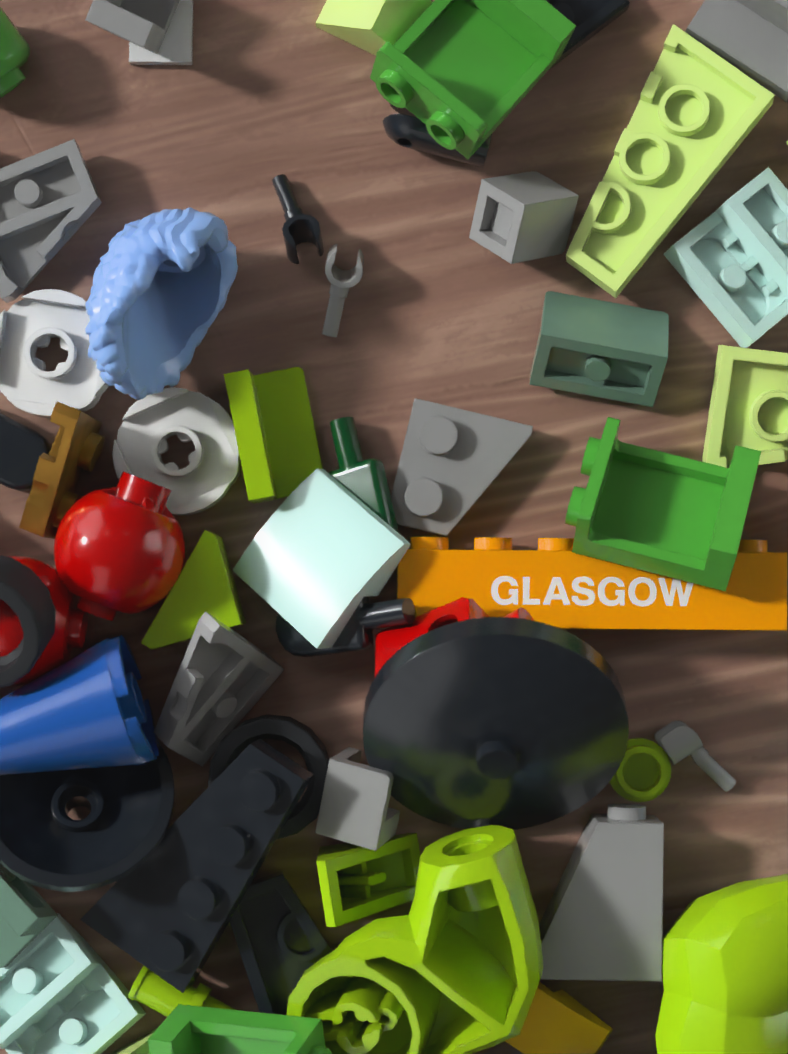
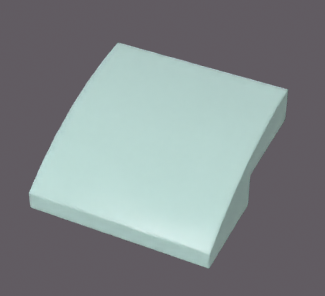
[663,167,788,348]
[233,468,411,649]
[0,913,146,1054]

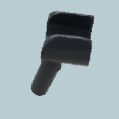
[272,174,324,264]

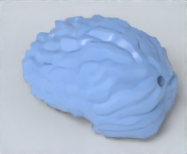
[85,207,238,400]

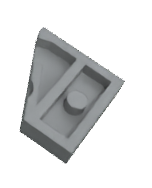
[0,139,102,303]
[391,398,533,536]
[154,611,284,766]

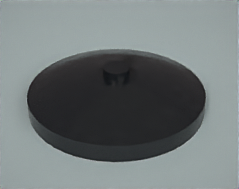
[363,617,629,830]

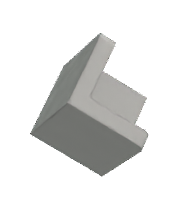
[85,0,180,54]
[469,171,579,264]
[315,747,400,851]

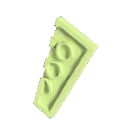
[566,24,775,298]
[702,345,788,468]

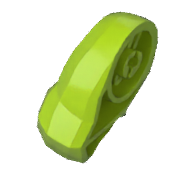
[286,825,543,1054]
[655,874,788,1054]

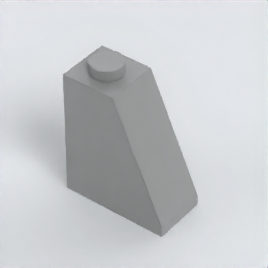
[539,803,664,981]

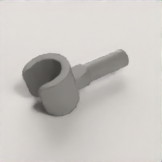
[322,244,364,337]
[654,720,736,792]

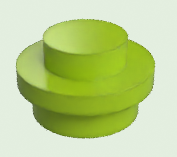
[610,738,671,802]

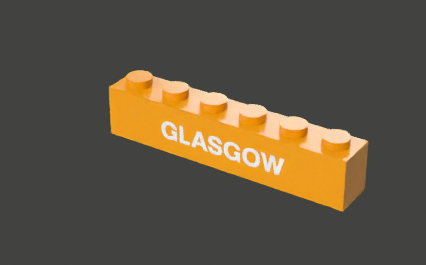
[397,537,787,631]

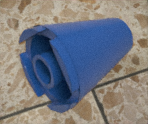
[0,635,159,775]

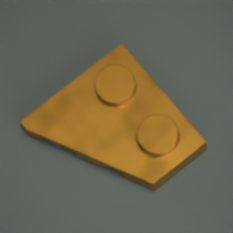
[19,401,105,539]

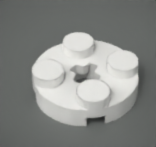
[0,289,109,418]
[112,387,241,516]

